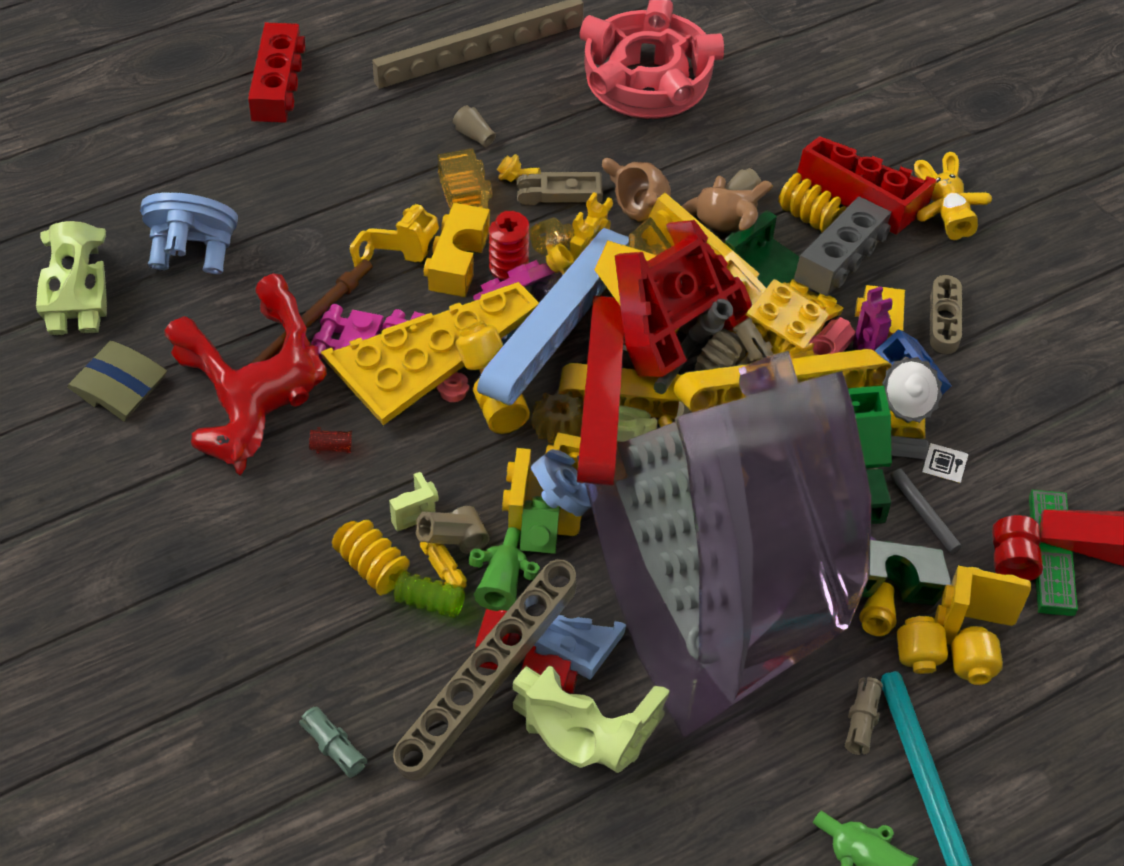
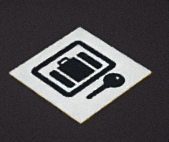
[922,443,968,483]

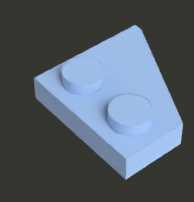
[534,615,626,680]

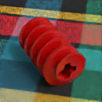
[489,211,529,280]

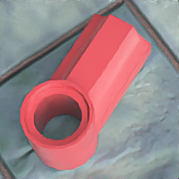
[809,317,856,355]

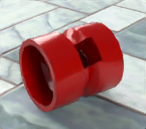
[992,515,1043,581]

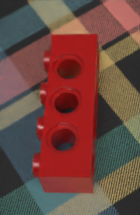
[248,22,305,123]

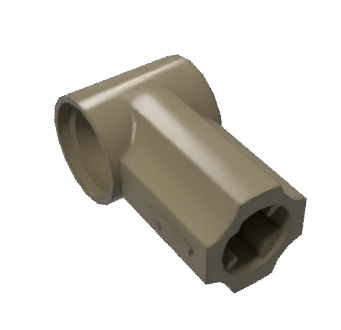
[415,506,490,554]

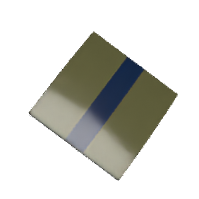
[67,340,167,421]

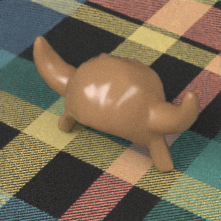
[602,158,671,222]
[682,176,773,234]

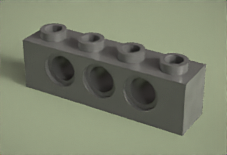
[794,197,891,296]

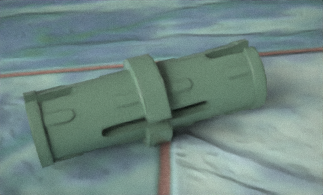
[299,707,367,777]

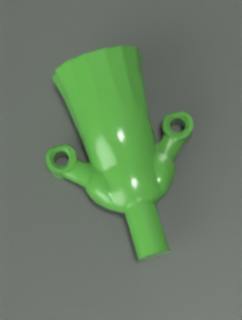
[469,527,540,611]
[813,810,919,866]

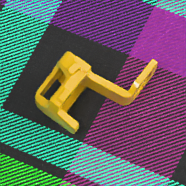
[350,204,439,267]

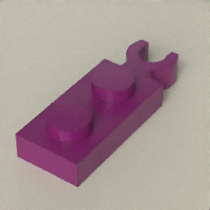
[853,286,893,351]

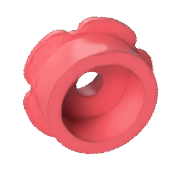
[436,372,469,402]

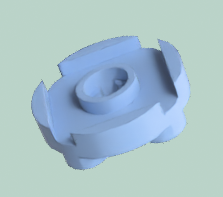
[531,449,597,517]

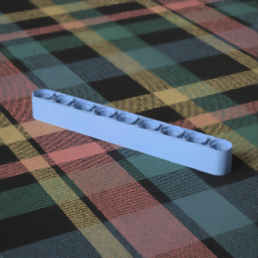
[477,228,634,405]

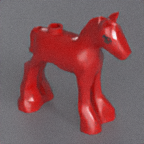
[165,273,327,476]

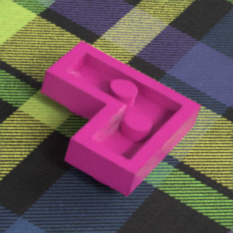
[473,260,555,301]

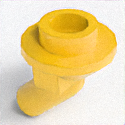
[497,154,541,182]

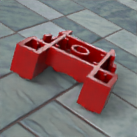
[614,220,752,377]

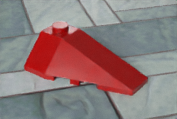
[1040,509,1124,566]

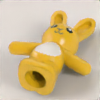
[914,152,992,240]

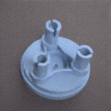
[140,193,238,275]

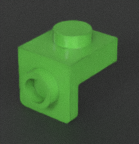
[520,496,560,554]

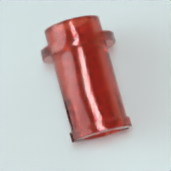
[309,427,352,454]

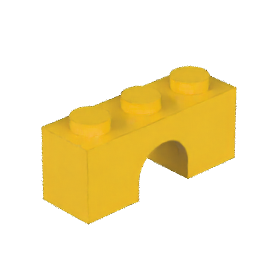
[424,203,490,297]

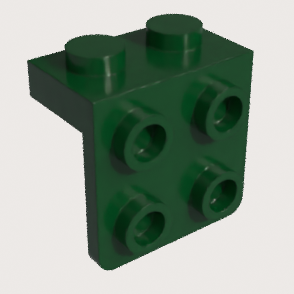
[724,210,800,288]

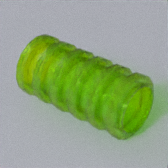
[394,571,465,619]

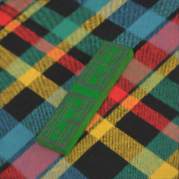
[1029,490,1078,616]

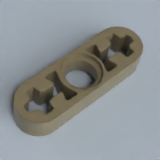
[930,275,962,354]

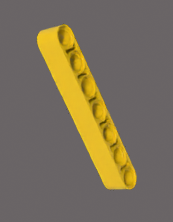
[674,349,892,414]

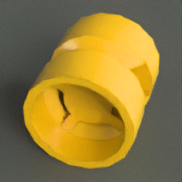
[473,378,530,434]

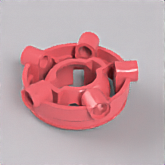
[580,0,724,119]

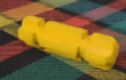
[420,542,467,594]

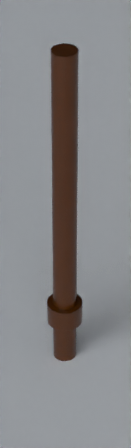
[249,259,373,364]

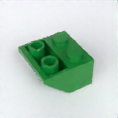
[810,386,892,472]

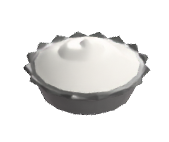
[882,356,943,423]

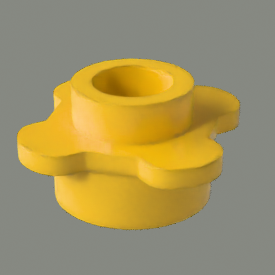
[546,243,575,275]

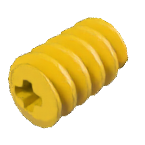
[778,173,847,233]
[332,520,410,596]

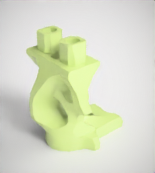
[36,221,107,335]
[513,666,670,773]

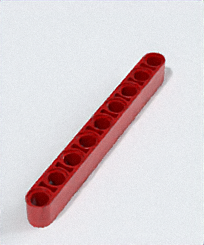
[577,295,624,486]

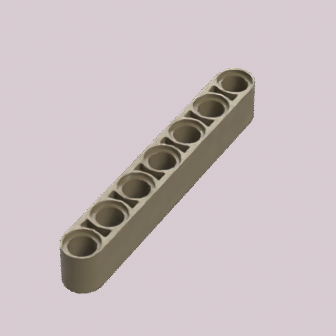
[393,559,577,781]

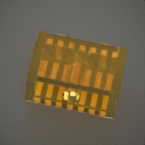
[437,148,493,210]

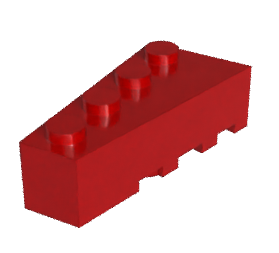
[797,136,937,235]

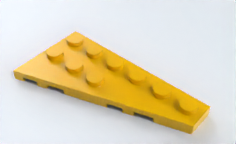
[321,282,539,426]

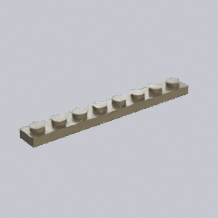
[372,0,584,89]

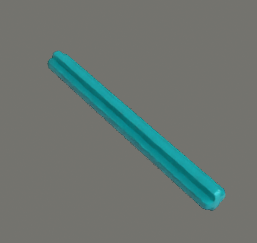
[881,671,972,866]

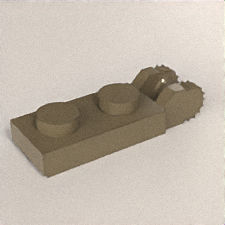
[516,172,603,205]

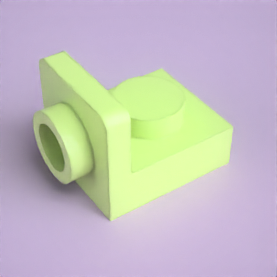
[389,472,439,532]

